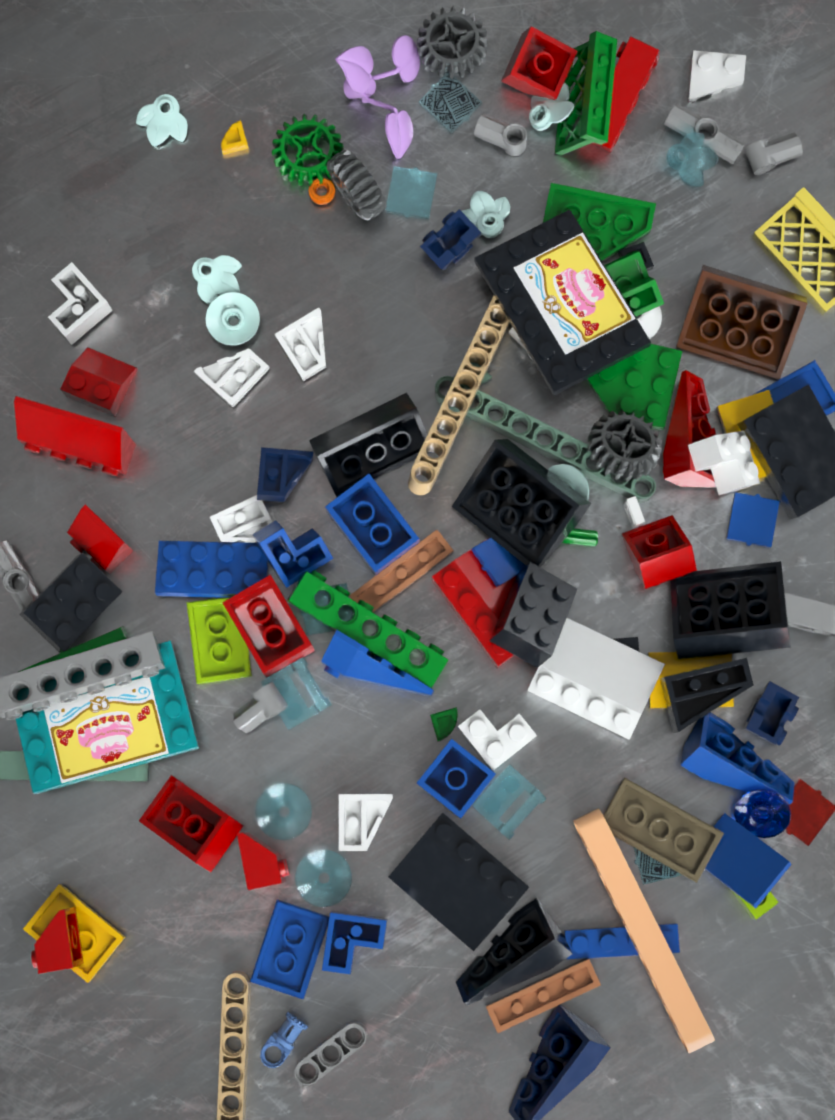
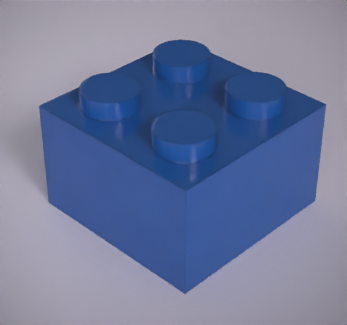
[417,739,496,819]

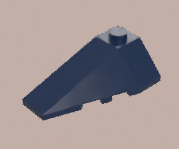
[509,1005,611,1120]

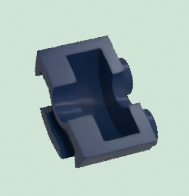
[420,209,481,270]
[744,681,799,746]

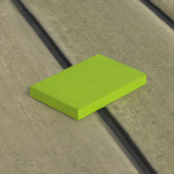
[186,598,252,685]

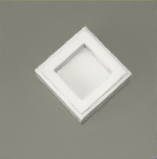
[623,496,645,529]

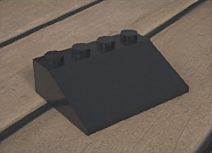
[737,384,835,519]
[452,439,591,567]
[670,561,791,659]
[388,813,529,951]

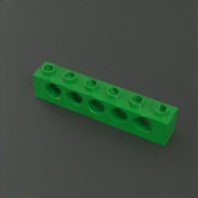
[286,570,448,688]

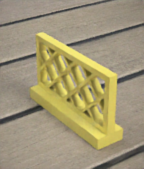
[754,187,835,312]

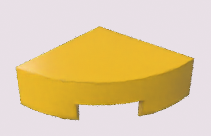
[221,120,249,155]

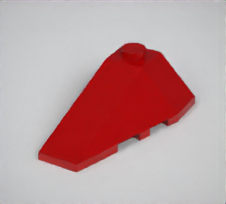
[663,370,716,487]

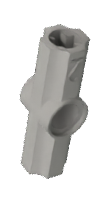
[664,103,746,164]
[0,540,40,612]

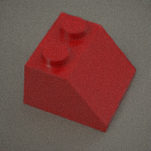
[501,26,578,100]
[60,347,137,417]
[67,504,133,574]
[622,515,697,589]
[237,832,290,890]
[31,907,84,974]

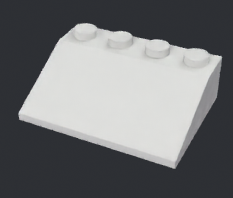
[527,618,665,740]

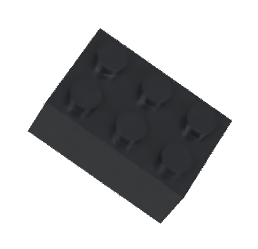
[19,553,123,653]
[490,562,577,668]

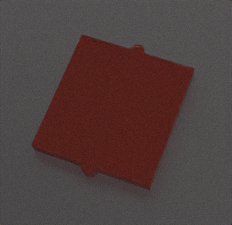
[770,779,835,846]

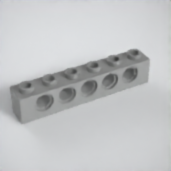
[0,631,165,720]

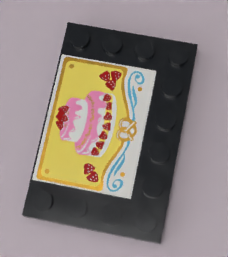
[474,209,651,396]

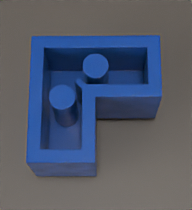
[252,520,334,588]
[322,911,387,974]

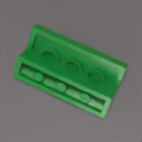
[604,250,664,317]

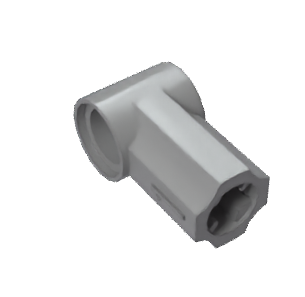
[474,112,527,156]
[744,132,803,175]
[233,682,288,734]

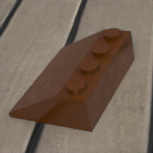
[676,265,808,380]

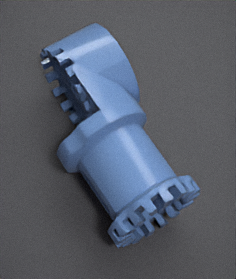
[260,1012,308,1068]

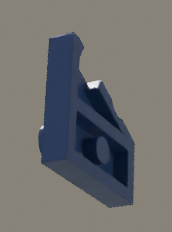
[257,447,314,502]

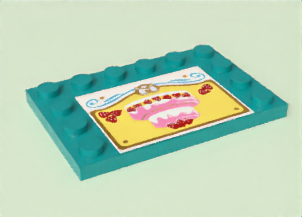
[16,640,199,794]

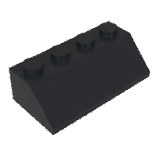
[309,392,428,497]

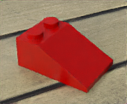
[223,575,315,679]
[139,775,243,872]

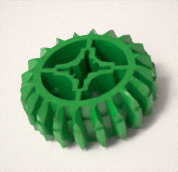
[272,114,344,186]

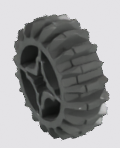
[417,6,488,79]
[327,150,386,221]
[587,409,662,482]

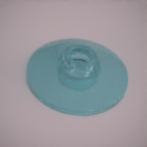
[255,783,312,840]
[295,850,352,907]

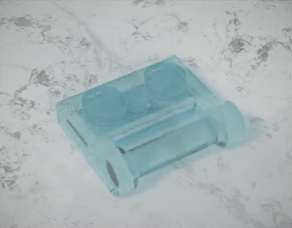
[261,657,332,730]
[472,765,547,840]

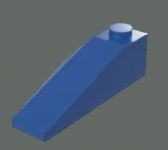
[681,712,795,805]

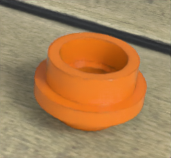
[308,178,335,205]

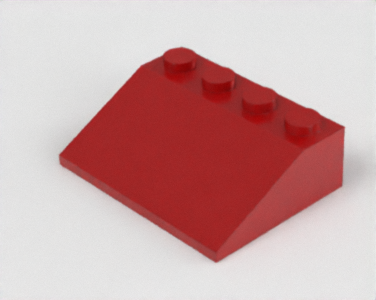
[14,396,136,477]
[432,537,516,669]

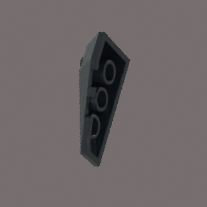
[456,898,572,1006]

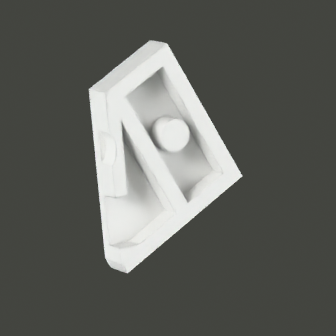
[688,50,746,103]
[275,307,326,381]
[194,349,270,407]
[210,495,273,543]
[339,794,393,851]

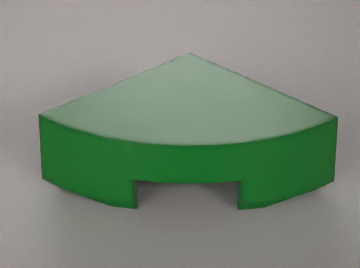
[430,707,458,742]

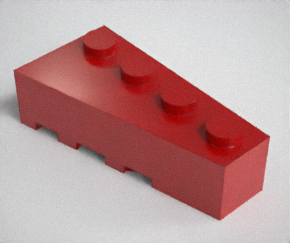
[591,36,660,153]

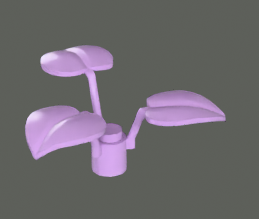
[335,35,420,159]

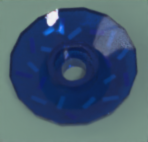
[734,789,791,838]

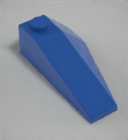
[321,630,434,697]

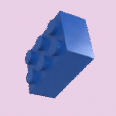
[325,474,420,576]

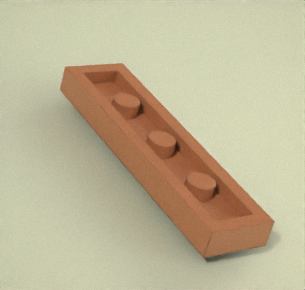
[349,530,454,613]
[486,958,601,1033]

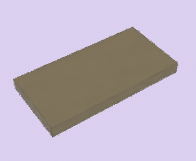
[603,777,724,883]

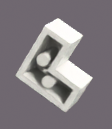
[48,262,112,345]
[688,431,760,495]
[458,709,537,771]

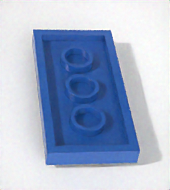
[155,541,268,598]

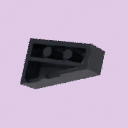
[660,658,754,733]

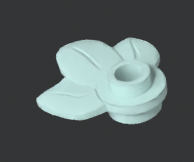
[529,83,574,131]
[136,94,188,147]
[462,191,510,238]
[192,255,242,305]

